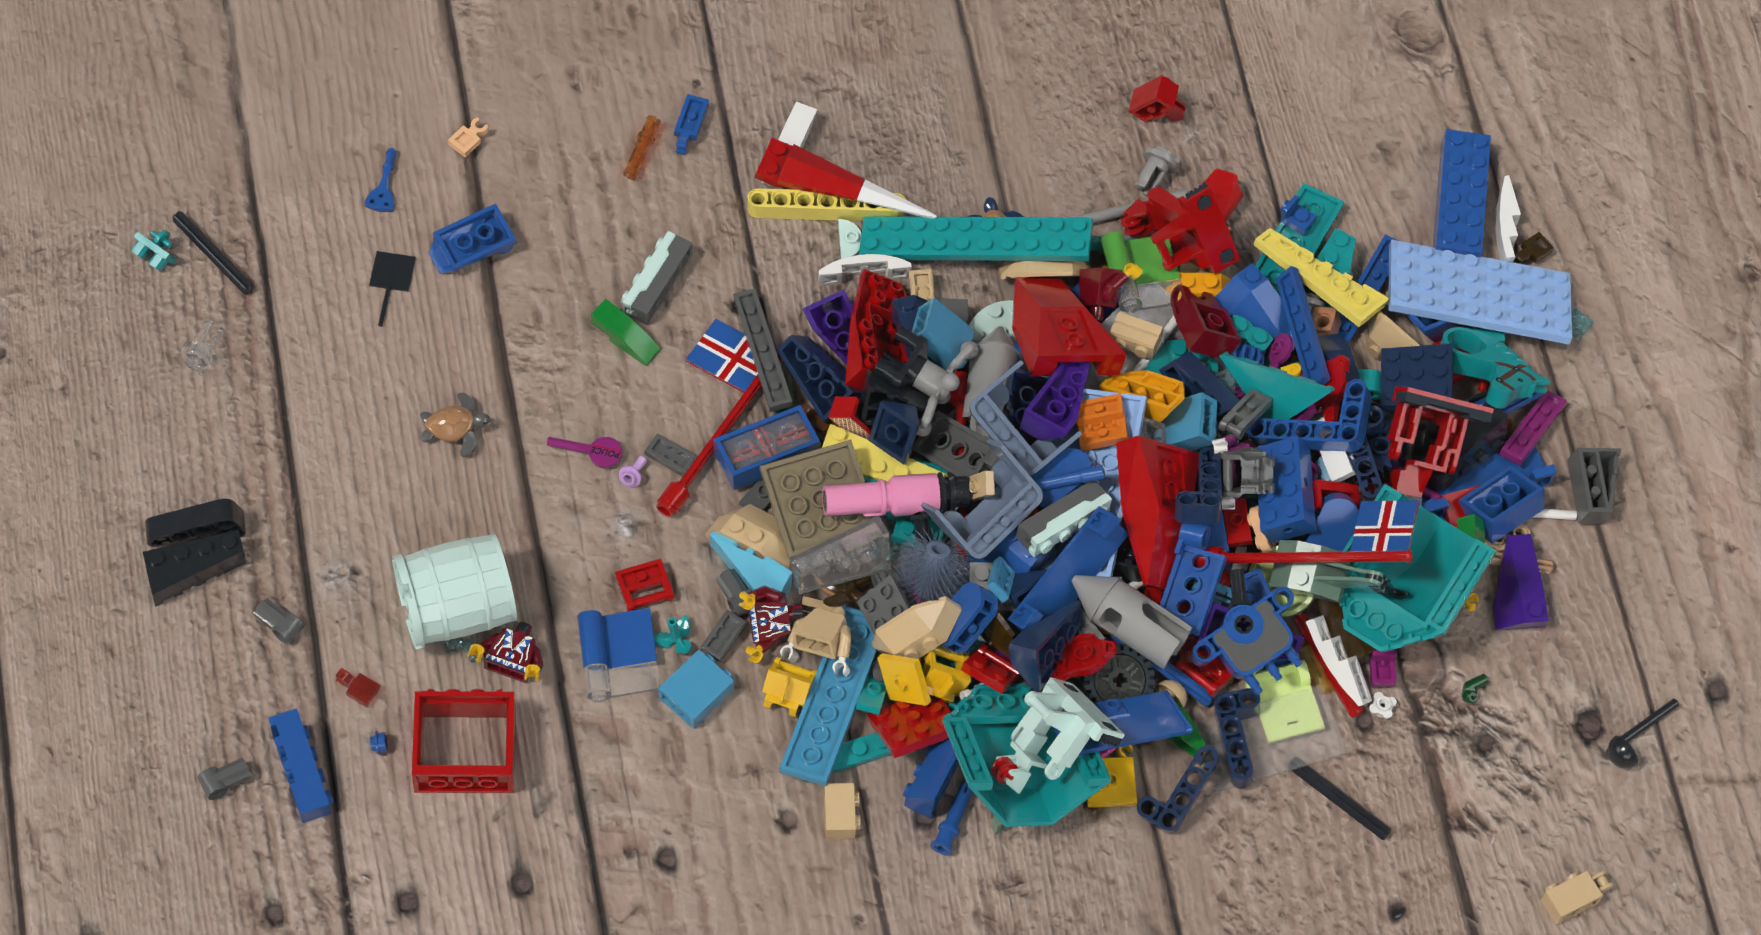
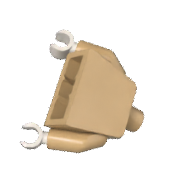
[780,607,851,677]

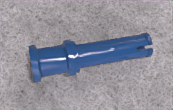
[930,782,974,855]

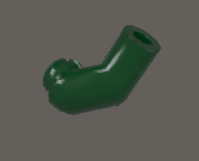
[1461,674,1489,704]

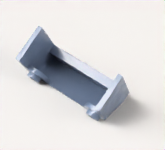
[969,360,1082,476]
[920,439,1043,559]

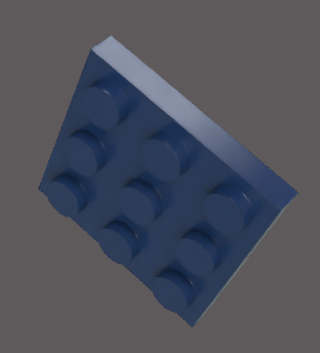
[1381,344,1453,411]

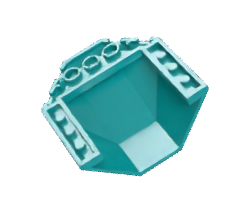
[1339,484,1497,653]
[942,683,1111,827]

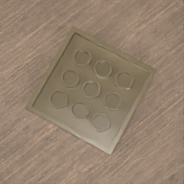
[759,440,881,559]

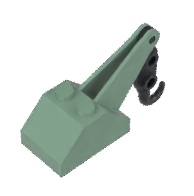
[1269,540,1409,604]

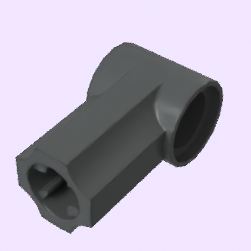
[716,569,752,617]
[253,598,304,644]
[198,758,252,800]

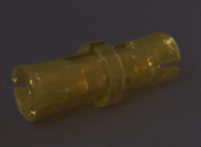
[1299,645,1333,695]

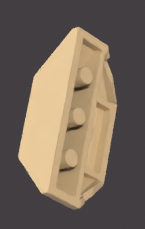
[999,261,1091,279]
[1364,311,1420,361]
[705,504,796,569]
[872,596,962,659]

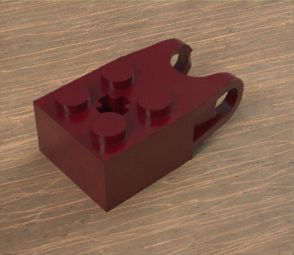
[1170,284,1241,359]

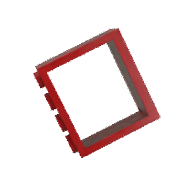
[412,689,516,793]

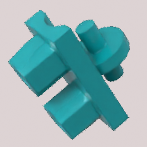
[131,230,177,272]

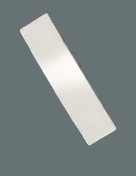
[761,102,818,189]
[1495,175,1521,262]
[1309,410,1356,482]
[1306,615,1372,706]

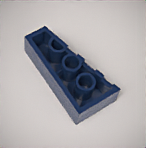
[777,335,861,423]

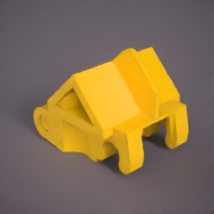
[920,646,971,704]
[762,657,817,718]

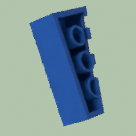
[268,708,334,823]

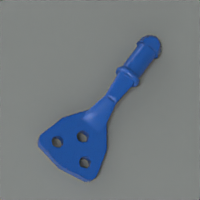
[364,148,397,212]

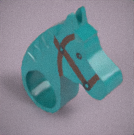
[1440,327,1551,408]

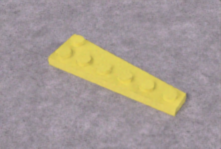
[1253,228,1389,327]
[822,424,945,481]

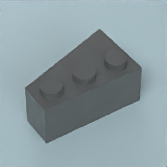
[1567,448,1621,524]

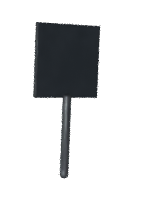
[369,251,416,327]

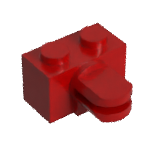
[1128,75,1186,123]

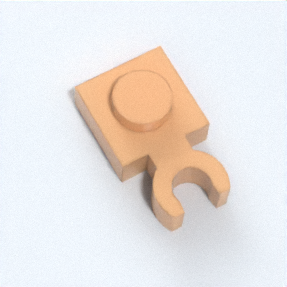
[448,117,488,158]

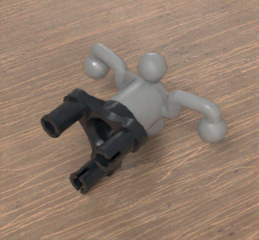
[873,325,979,437]

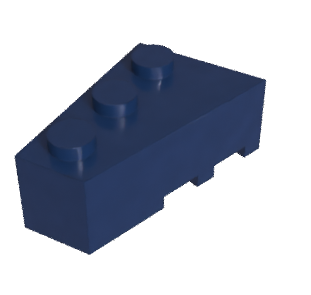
[1159,351,1240,418]

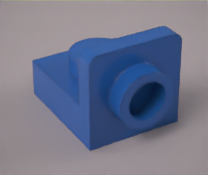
[1280,195,1317,236]

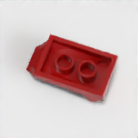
[1186,168,1243,237]

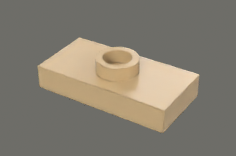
[909,269,935,301]
[968,471,995,501]

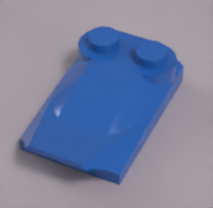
[428,203,517,274]

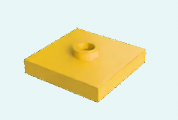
[877,653,931,706]
[1087,757,1137,808]

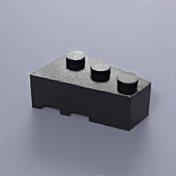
[858,369,934,425]

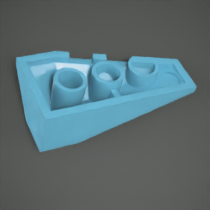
[710,531,792,598]

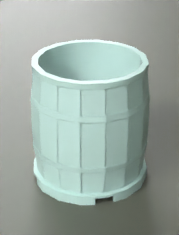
[392,533,517,650]

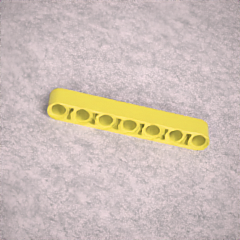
[747,188,906,221]

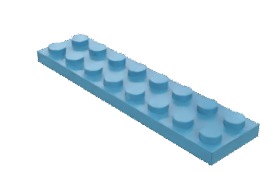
[779,606,878,786]

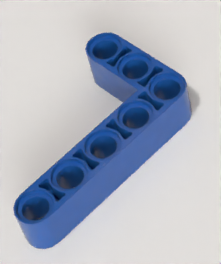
[1246,379,1372,452]

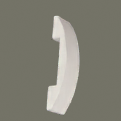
[818,254,912,286]

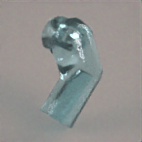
[446,637,477,663]

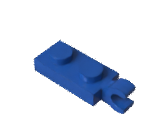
[674,94,709,155]

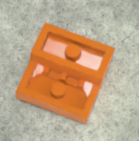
[1077,393,1129,451]

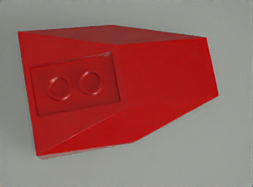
[845,269,918,391]
[1012,277,1127,377]
[1116,435,1199,591]

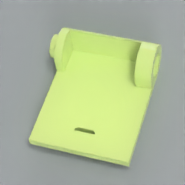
[1244,660,1325,744]

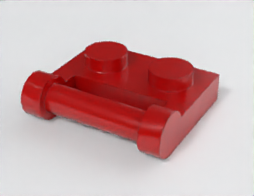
[615,558,674,612]
[961,643,1021,694]
[1176,649,1234,697]

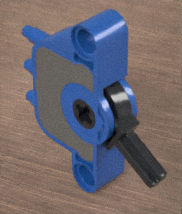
[1190,569,1302,695]

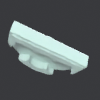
[838,219,861,259]

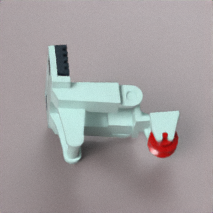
[991,677,1125,794]

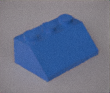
[1459,465,1544,544]
[982,525,1052,582]
[903,738,959,819]

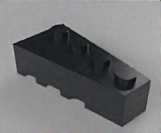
[1420,402,1508,493]
[143,530,246,607]

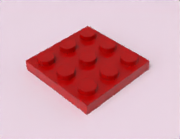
[867,695,951,759]

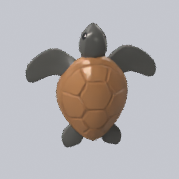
[420,393,491,457]

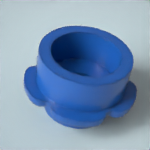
[370,731,388,755]

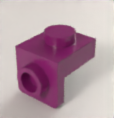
[1369,650,1397,687]

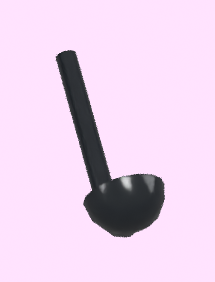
[1606,698,1679,769]

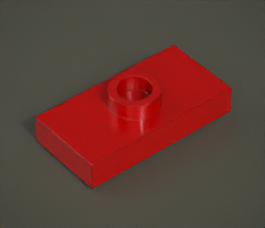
[1223,498,1253,548]

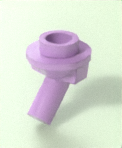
[619,456,647,488]

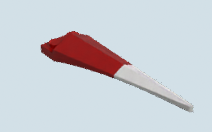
[755,138,937,218]

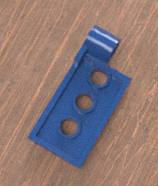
[1160,523,1227,638]

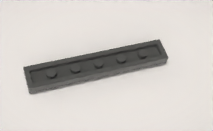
[733,288,793,412]

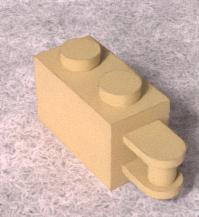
[1541,871,1614,925]

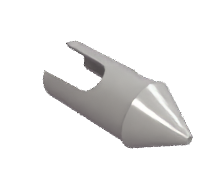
[962,326,1022,439]
[1072,575,1193,670]

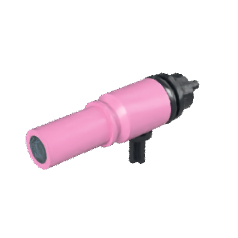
[822,472,970,543]

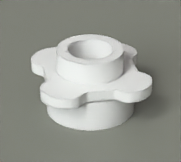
[1369,692,1397,719]

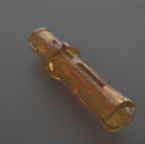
[623,115,661,180]

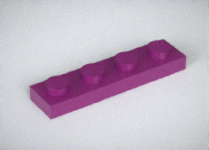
[1500,390,1567,466]

